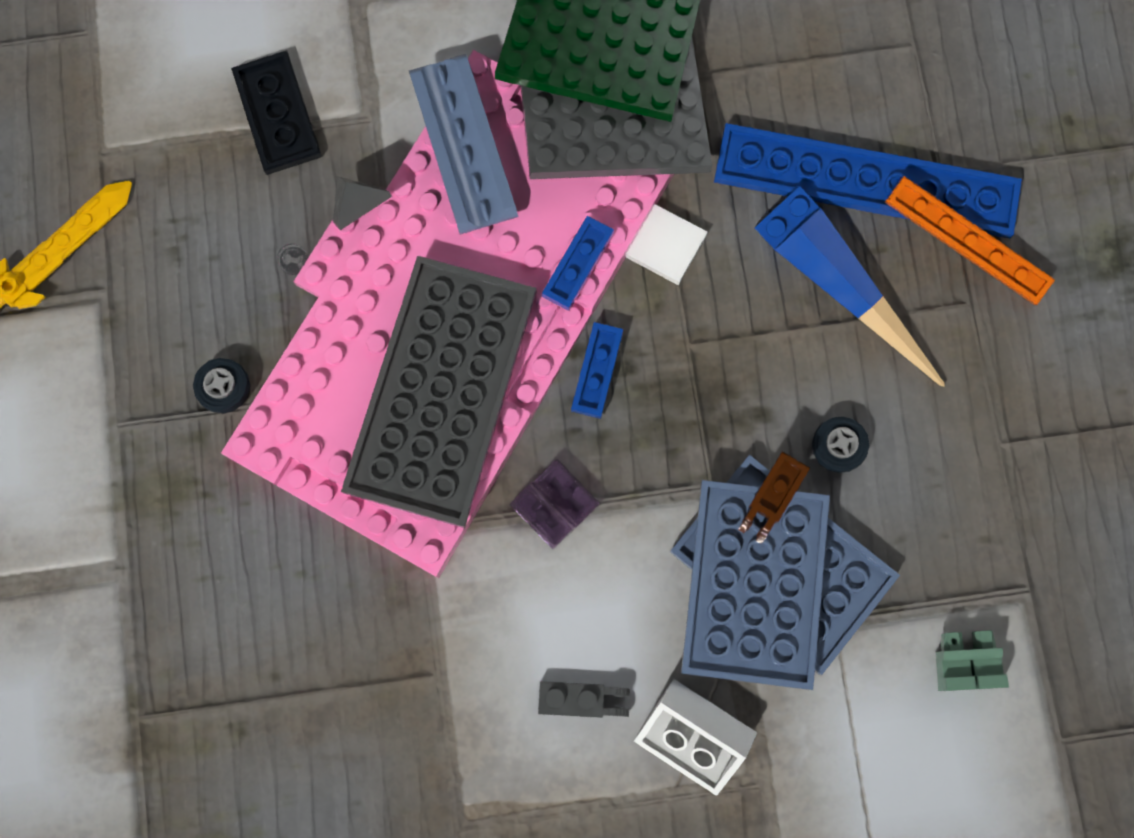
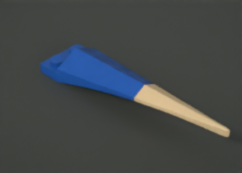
[754,186,945,387]

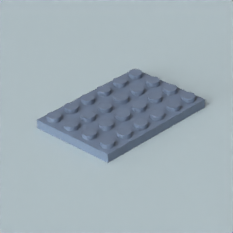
[670,455,900,675]
[681,480,830,690]

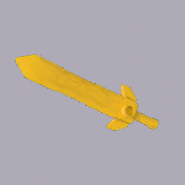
[0,181,132,309]

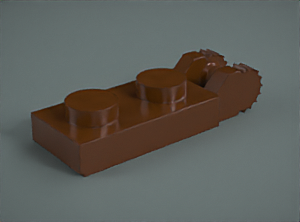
[738,451,810,544]

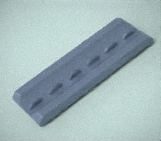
[409,54,518,235]

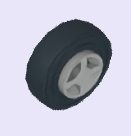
[193,358,250,414]
[812,417,870,473]

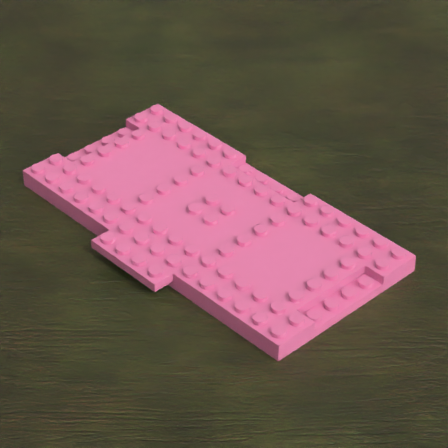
[221,50,674,579]

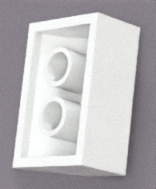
[634,679,757,796]

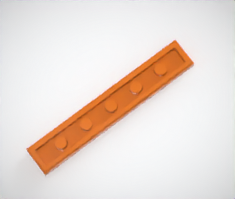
[885,176,1055,305]

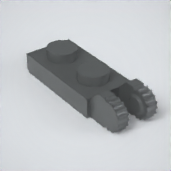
[538,681,630,718]

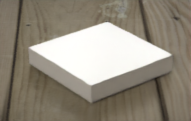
[626,204,708,285]

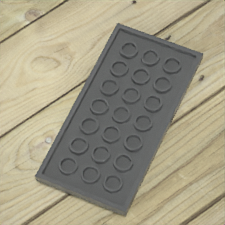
[341,256,537,528]

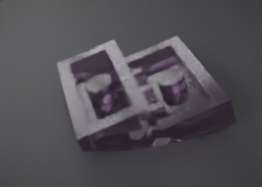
[509,460,601,549]

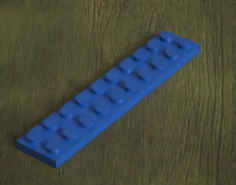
[714,123,1022,239]

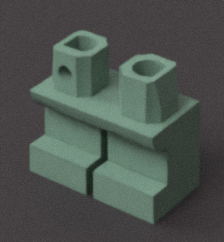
[936,630,1009,691]

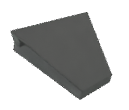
[333,176,392,230]

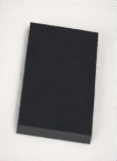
[231,50,322,175]

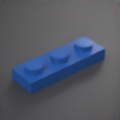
[542,216,614,311]
[571,322,624,419]

